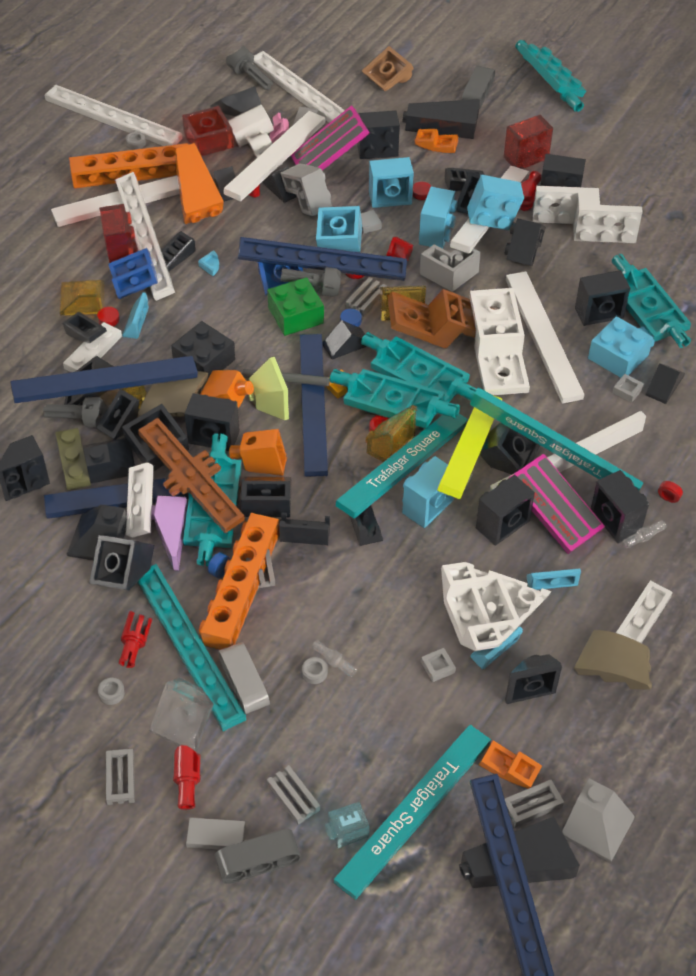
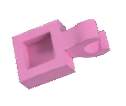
[270,112,289,143]

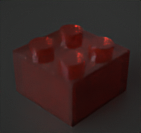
[182,106,234,156]
[503,114,553,169]
[99,204,137,263]

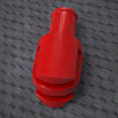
[519,171,542,211]
[118,611,153,668]
[173,745,201,810]

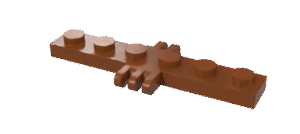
[139,418,245,533]

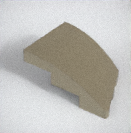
[138,371,208,417]
[574,630,652,690]

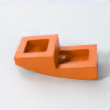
[415,129,459,153]
[478,740,542,789]

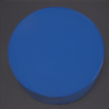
[340,309,362,327]
[208,552,231,578]

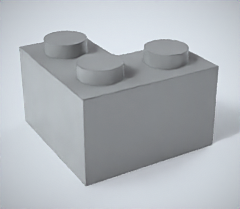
[281,163,332,216]
[420,244,480,292]

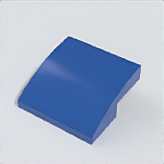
[108,248,158,299]

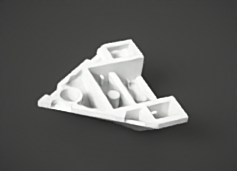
[441,562,551,651]

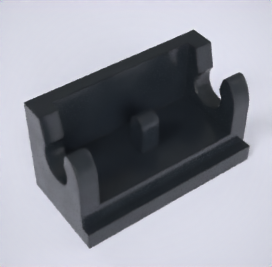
[349,505,383,546]
[279,513,330,546]

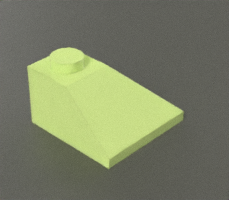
[248,357,289,420]

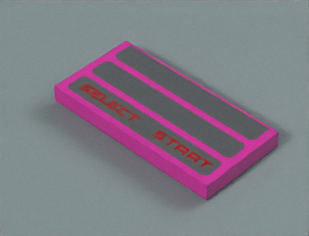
[291,105,370,171]
[508,454,605,554]

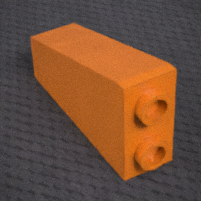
[175,143,224,224]

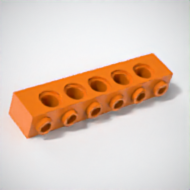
[69,143,188,188]
[199,513,280,650]

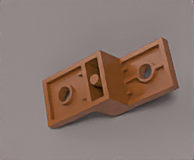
[388,289,496,349]

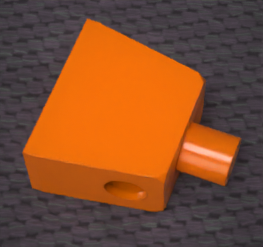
[200,370,254,408]
[229,429,287,476]

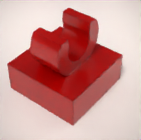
[386,237,414,262]

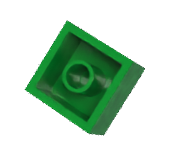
[267,277,324,336]

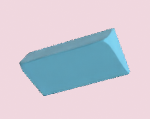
[122,293,149,339]
[527,569,581,590]
[470,627,523,669]

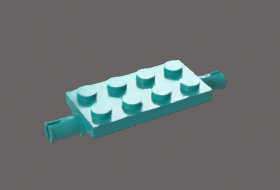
[515,40,586,112]
[612,254,691,348]
[361,332,477,402]
[330,369,460,429]
[183,434,242,566]

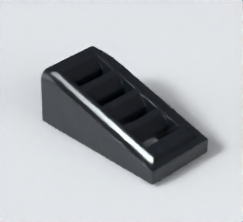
[444,168,484,191]
[161,231,196,272]
[62,312,107,343]

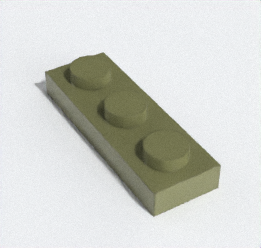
[55,428,91,491]

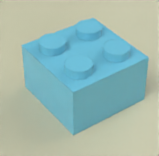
[369,157,414,208]
[467,175,524,230]
[419,187,457,249]
[316,206,362,253]
[588,316,653,378]
[402,456,455,528]

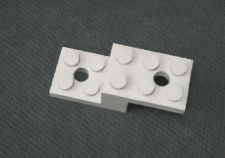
[532,186,642,243]
[469,288,530,395]

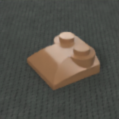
[362,46,414,91]

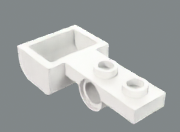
[226,105,283,165]

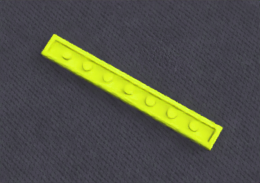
[437,395,502,499]

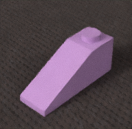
[151,496,187,570]

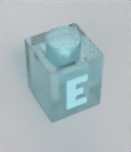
[325,802,369,848]

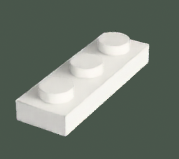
[63,322,122,372]
[126,463,153,538]
[616,581,673,643]

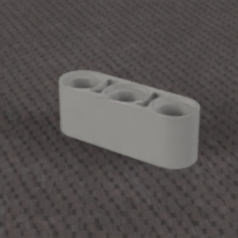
[218,642,270,714]

